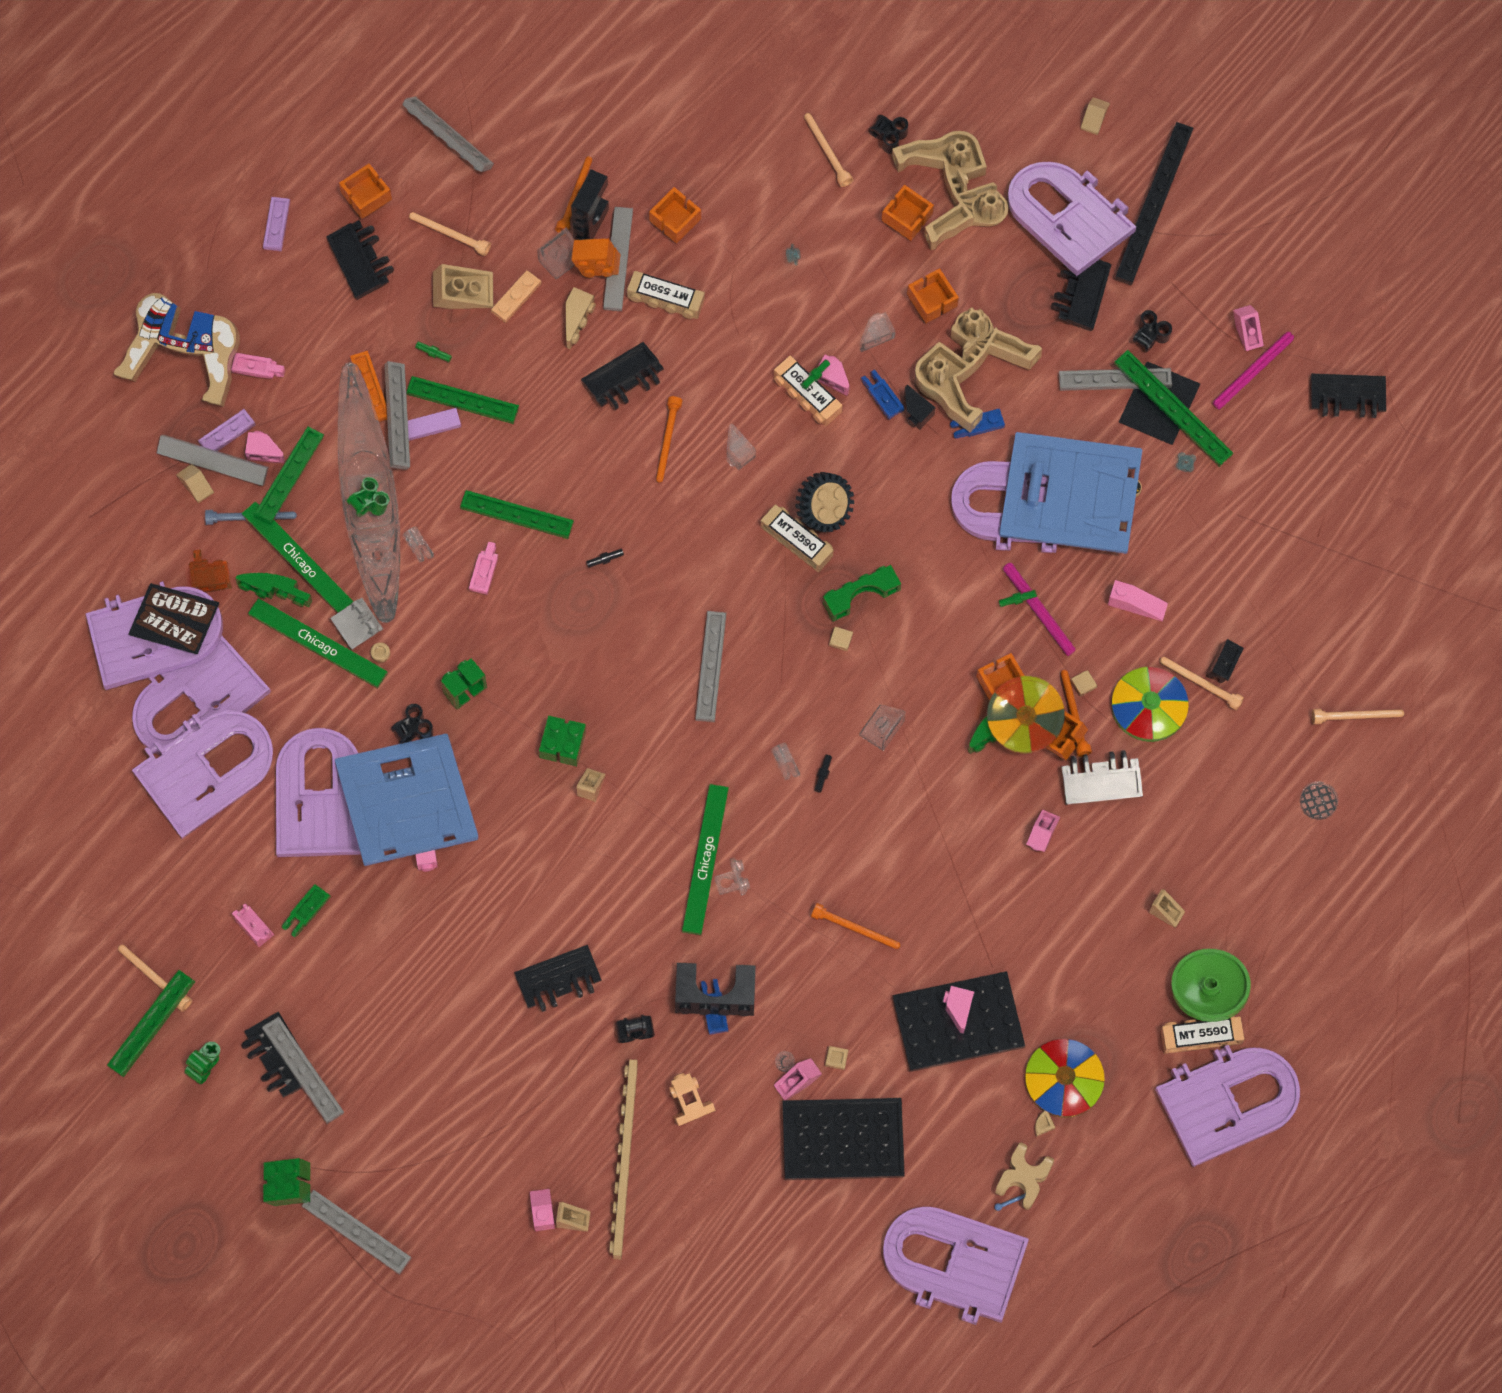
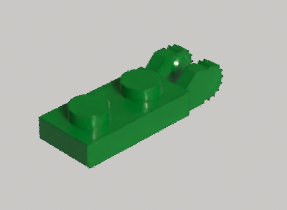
[282,884,331,937]

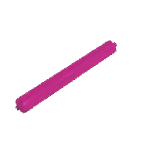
[1213,332,1294,409]
[1003,563,1076,656]

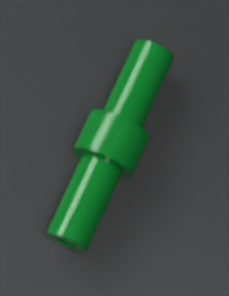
[415,341,452,362]
[801,359,830,390]
[999,590,1037,607]

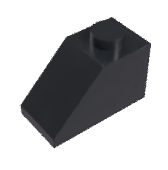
[904,384,936,430]

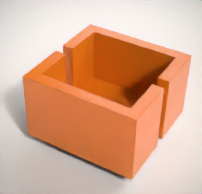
[339,163,392,219]
[882,185,934,241]
[649,187,701,244]
[572,238,621,278]
[907,268,959,323]
[976,653,1026,702]
[1038,710,1088,761]

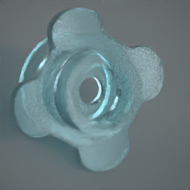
[786,244,801,265]
[1176,452,1196,472]

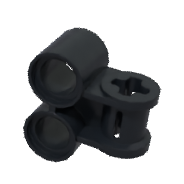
[868,114,909,154]
[1132,310,1172,352]
[391,704,434,744]
[615,1014,655,1043]

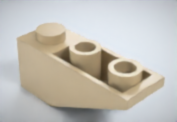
[566,287,596,349]

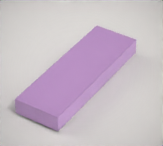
[263,197,290,251]
[408,408,461,441]
[198,409,256,451]

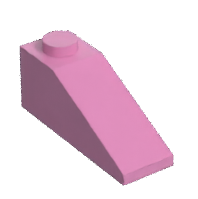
[1108,580,1168,621]

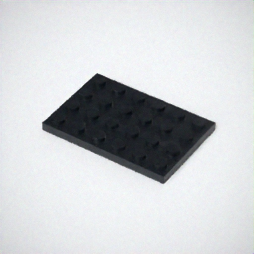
[892,971,1025,1072]
[782,1098,905,1180]

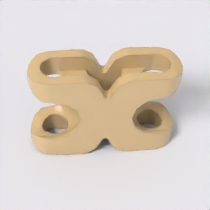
[995,1142,1054,1210]

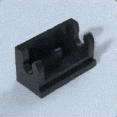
[1206,639,1244,683]

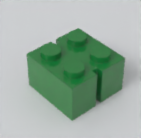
[441,658,487,710]
[539,715,586,767]
[263,1158,310,1206]

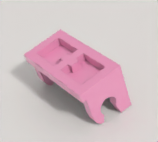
[232,904,274,947]

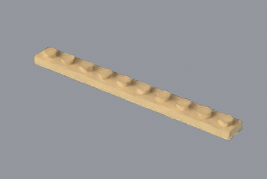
[610,1059,638,1260]

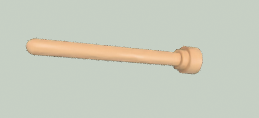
[804,113,853,187]
[409,212,491,256]
[1160,657,1244,711]
[1312,709,1404,724]
[118,945,192,1012]

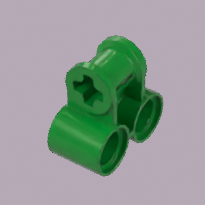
[346,477,390,517]
[184,1042,221,1085]

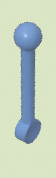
[995,1192,1026,1211]

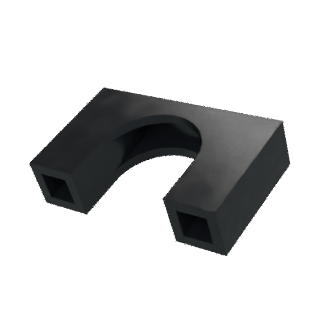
[571,169,609,240]
[675,963,756,1017]

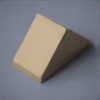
[1081,97,1110,135]
[176,464,214,503]
[577,768,606,802]
[1149,889,1185,927]
[556,1202,591,1231]

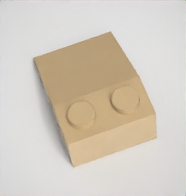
[433,264,493,309]

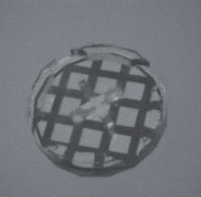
[1299,781,1339,820]

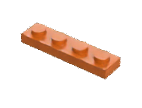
[350,351,387,424]

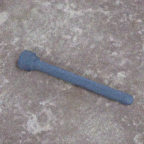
[205,510,297,525]

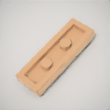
[491,271,541,323]

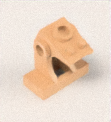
[669,1073,716,1126]

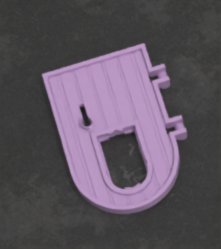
[1008,162,1136,276]
[951,461,1057,553]
[86,582,223,690]
[132,636,271,756]
[132,711,273,839]
[276,728,361,857]
[1155,1045,1300,1167]
[883,1207,1029,1325]

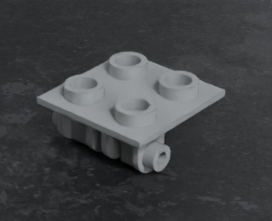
[330,598,383,650]

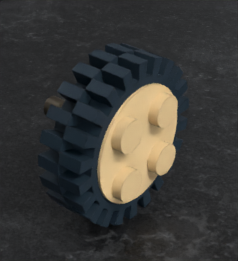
[795,472,854,532]

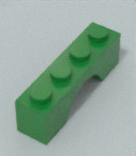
[823,565,901,622]

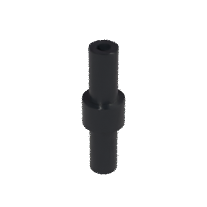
[586,548,624,568]
[814,754,832,793]

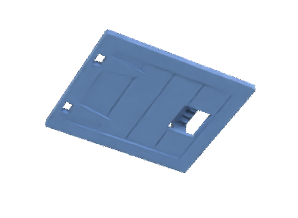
[1000,432,1142,554]
[335,734,478,866]

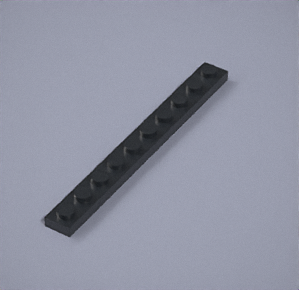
[1115,122,1194,285]

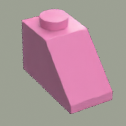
[1233,305,1264,351]
[818,355,849,396]
[245,431,285,464]
[1026,810,1060,852]
[416,850,438,872]
[943,986,974,1034]
[774,1058,822,1101]
[530,1189,555,1231]

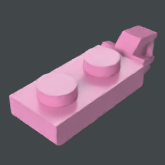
[231,353,285,378]
[469,542,498,595]

